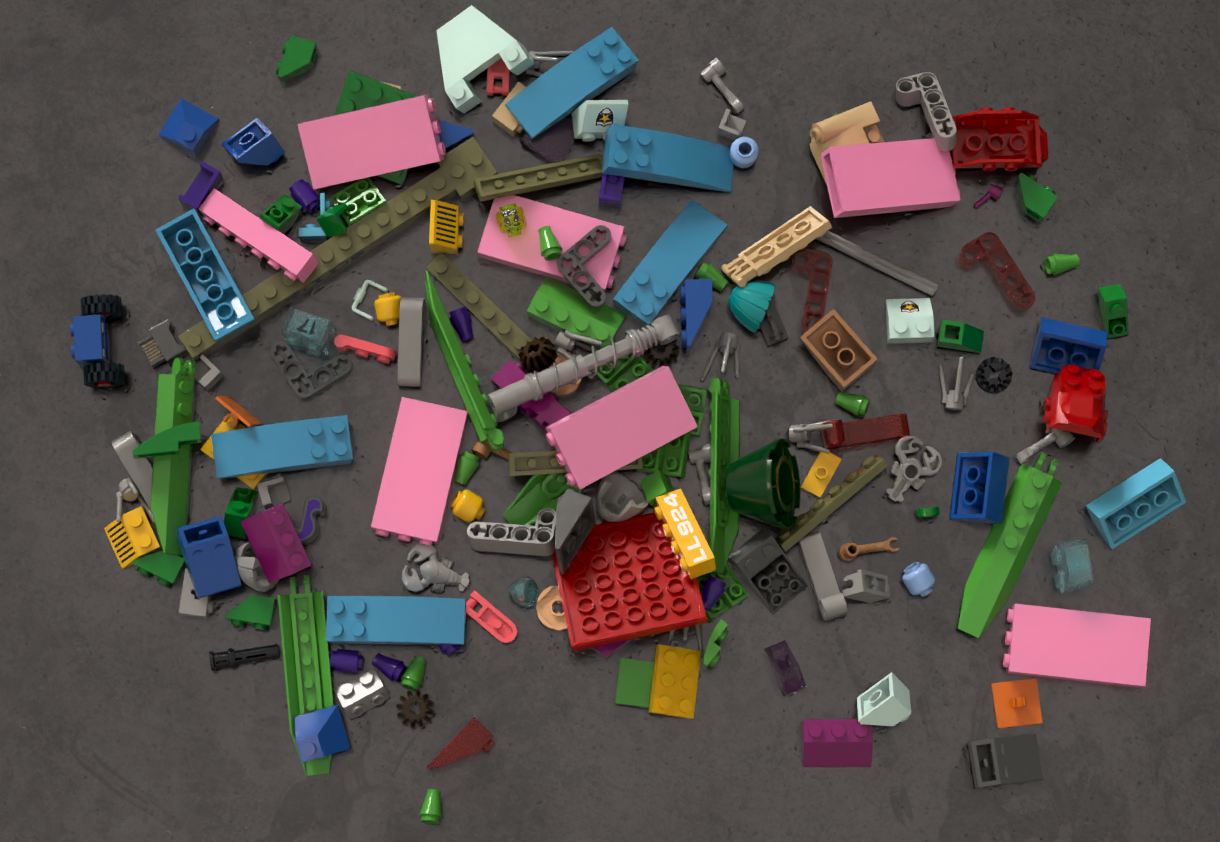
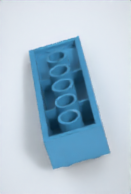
[505,27,639,139]
[602,124,734,193]
[613,200,728,327]
[155,209,255,341]
[211,415,353,479]
[326,596,466,645]

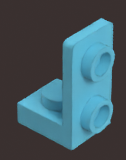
[299,193,331,242]

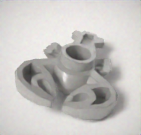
[886,436,942,502]
[401,543,470,593]

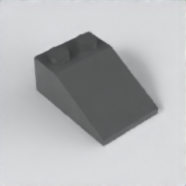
[555,488,596,574]

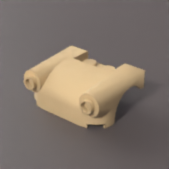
[809,101,884,185]

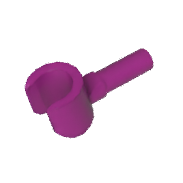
[974,185,1003,208]

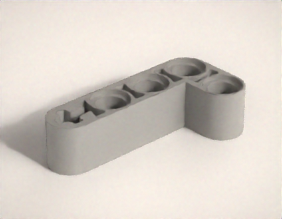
[896,72,957,151]
[397,297,425,387]
[112,430,153,509]
[467,508,556,556]
[798,531,848,621]

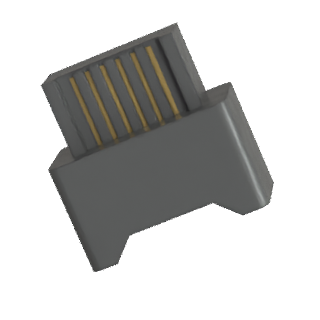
[138,319,189,368]

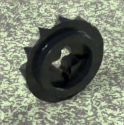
[976,357,1013,393]

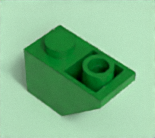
[276,35,318,83]
[1016,172,1058,223]
[259,194,302,234]
[1098,284,1129,339]
[937,320,984,353]
[224,487,258,539]
[133,550,186,587]
[225,595,277,630]

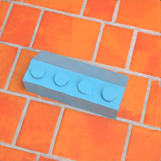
[1086,458,1187,550]

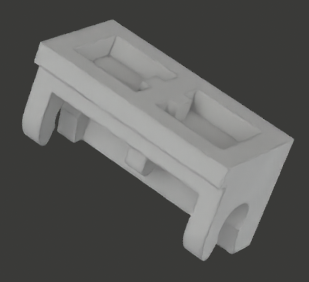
[843,569,890,603]

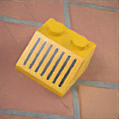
[429,200,464,254]
[104,506,163,569]

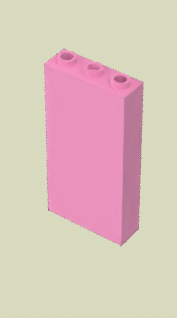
[297,94,446,189]
[820,138,961,218]
[477,195,627,293]
[545,366,698,489]
[371,397,469,546]
[1003,604,1151,688]

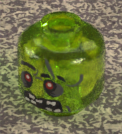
[495,203,527,237]

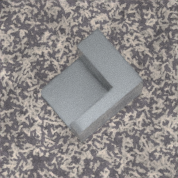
[718,109,746,141]
[193,354,223,391]
[257,477,291,509]

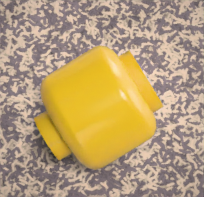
[374,292,402,326]
[450,489,485,523]

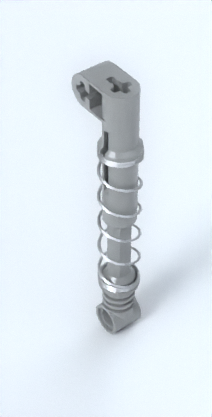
[487,314,680,422]

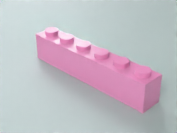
[198,188,319,283]

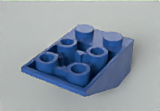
[680,279,713,354]
[177,516,241,599]

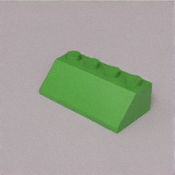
[527,277,627,350]

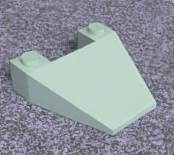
[436,5,535,114]

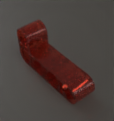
[959,232,1035,312]
[790,249,833,335]
[821,414,910,450]

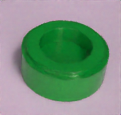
[916,507,940,518]

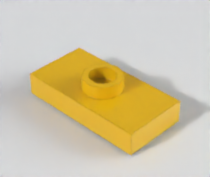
[801,452,842,499]

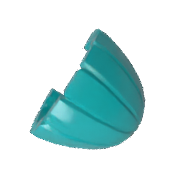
[728,281,776,333]

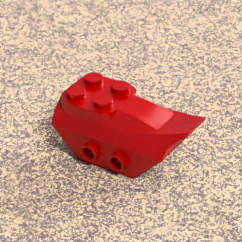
[950,107,1049,171]
[1043,364,1108,444]

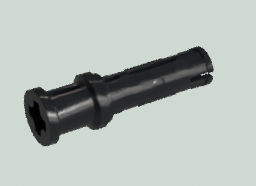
[209,644,279,671]

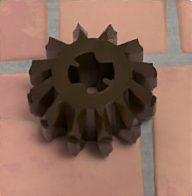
[518,336,558,374]
[644,339,680,367]
[396,690,435,729]

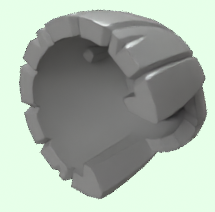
[595,471,648,522]
[234,543,280,592]

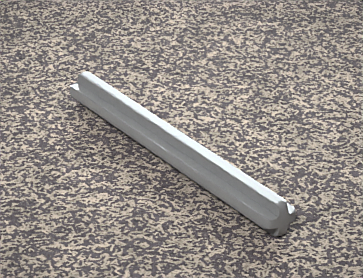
[816,231,938,296]

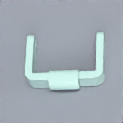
[352,280,389,321]

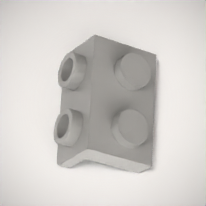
[334,667,390,719]

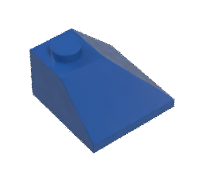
[159,98,219,157]
[222,118,285,166]
[295,704,351,763]

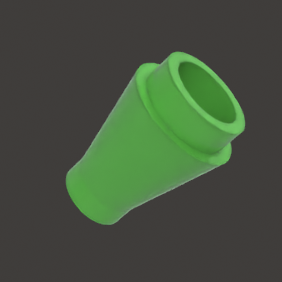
[538,226,562,261]
[1045,254,1080,275]
[694,262,728,292]
[835,392,870,417]
[454,450,480,485]
[400,655,427,691]
[419,789,442,824]

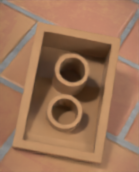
[800,309,878,392]

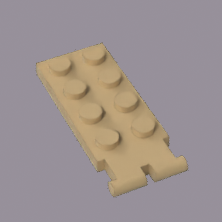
[721,206,832,287]

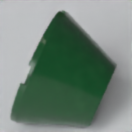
[726,438,800,529]

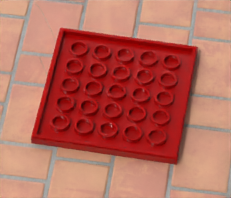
[551,512,708,652]

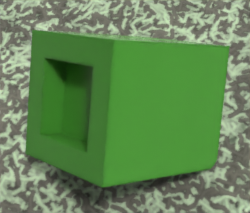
[641,470,674,507]

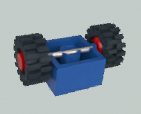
[70,294,125,388]

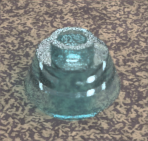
[509,576,538,607]

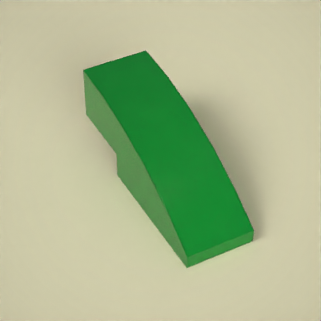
[133,421,201,459]

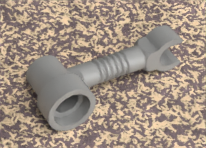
[700,58,744,114]
[1016,428,1075,464]
[688,444,711,505]

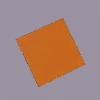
[215,396,263,428]
[991,678,1043,729]

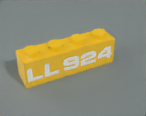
[654,488,716,579]

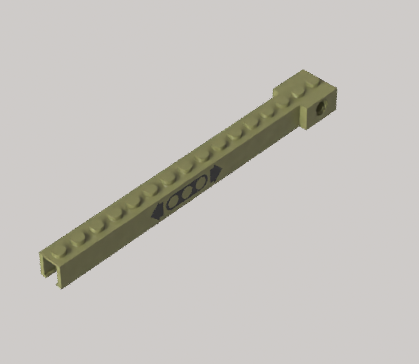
[178,137,498,363]

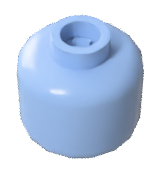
[729,137,759,168]
[902,562,936,597]

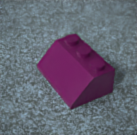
[240,503,311,583]
[802,719,873,767]

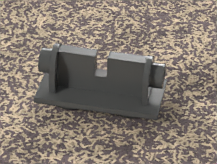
[760,298,789,346]

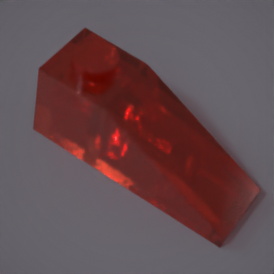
[427,717,495,772]

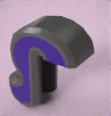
[295,496,326,546]

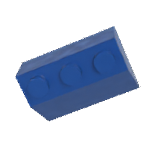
[1030,317,1107,374]
[950,452,1010,524]

